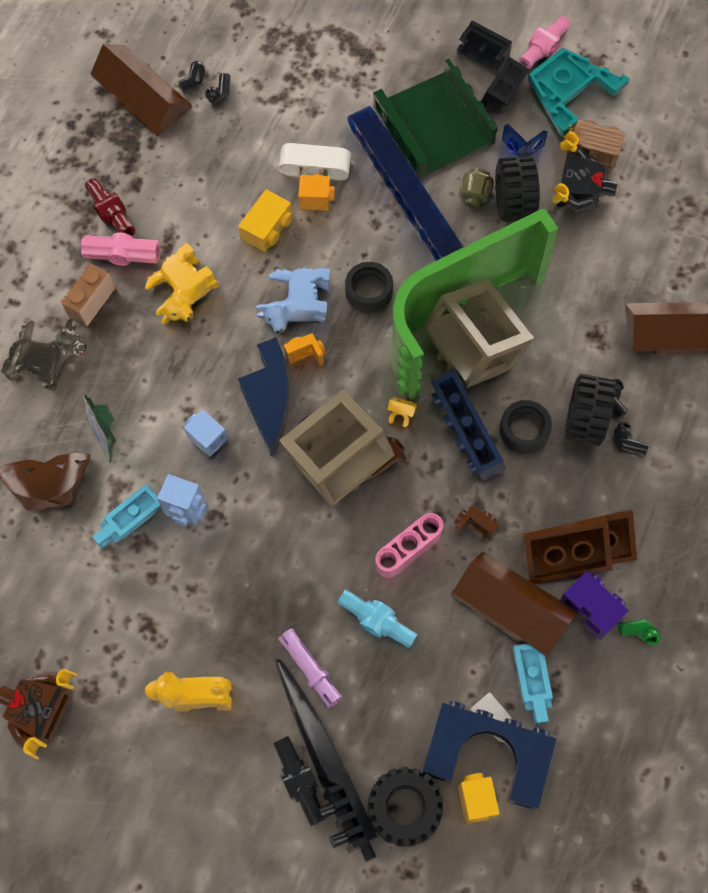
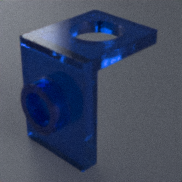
[502,124,548,156]

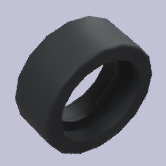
[345,261,393,313]
[500,400,552,453]

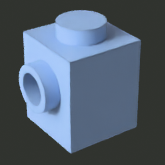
[183,409,228,457]

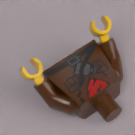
[0,669,78,760]

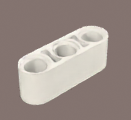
[278,143,351,181]

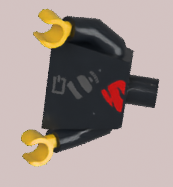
[552,132,618,213]

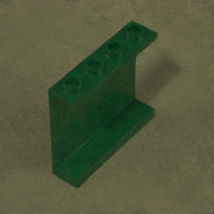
[373,58,498,178]

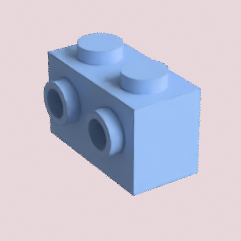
[157,474,207,526]

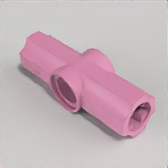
[81,233,161,266]

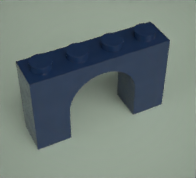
[422,701,557,811]

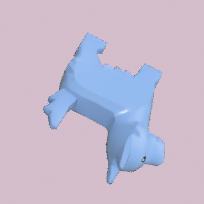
[256,267,330,333]

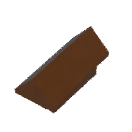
[90,44,192,136]
[625,302,708,355]
[521,509,637,584]
[451,551,578,657]

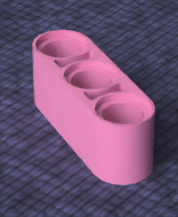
[376,513,443,578]

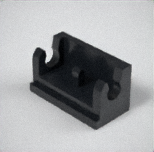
[457,20,512,74]
[481,57,530,113]

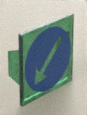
[84,395,116,463]

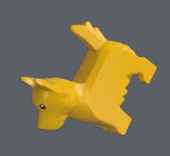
[145,243,219,325]
[145,671,232,712]

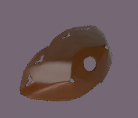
[0,453,90,511]

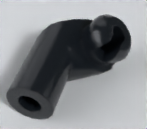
[178,61,205,92]
[205,73,231,103]
[612,378,628,419]
[614,422,649,456]

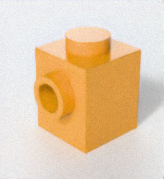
[298,174,335,211]

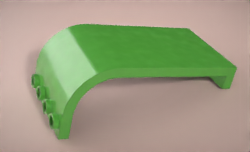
[392,208,558,402]

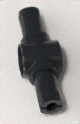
[273,736,326,826]

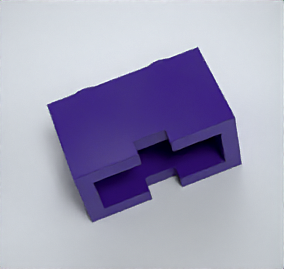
[560,571,629,640]

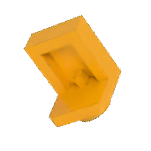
[284,333,326,366]

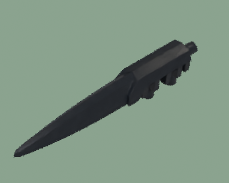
[275,659,377,862]

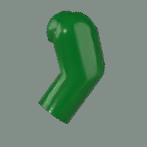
[618,619,661,646]

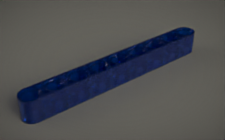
[347,106,463,261]

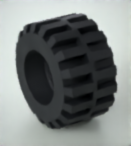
[495,155,540,222]
[565,374,615,446]
[368,767,444,847]

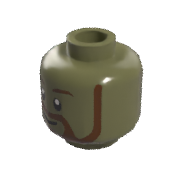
[459,168,494,208]

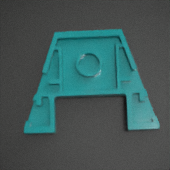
[528,48,630,137]

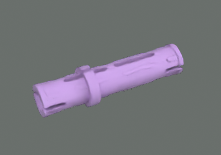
[278,629,343,708]

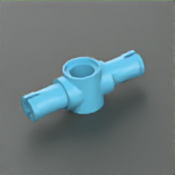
[337,589,418,648]

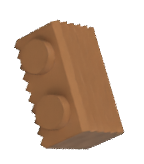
[568,120,626,168]
[61,264,116,327]

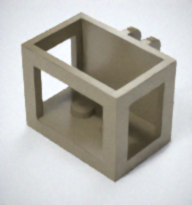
[422,279,534,388]
[279,389,395,507]

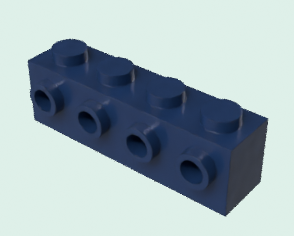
[431,370,506,482]

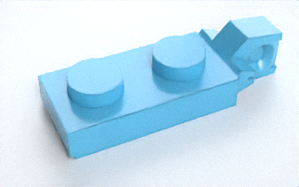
[92,484,162,549]
[512,644,553,726]

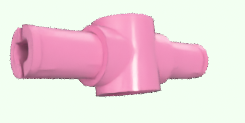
[518,16,570,69]

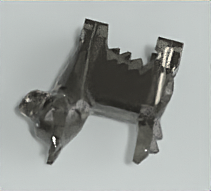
[1,319,87,391]

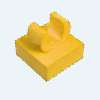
[387,396,418,427]

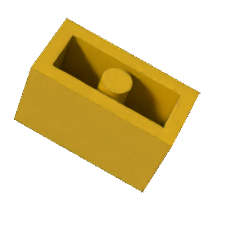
[238,189,293,253]
[457,773,499,824]

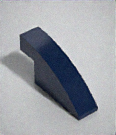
[238,337,289,456]

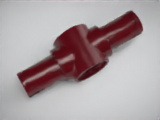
[85,178,135,236]

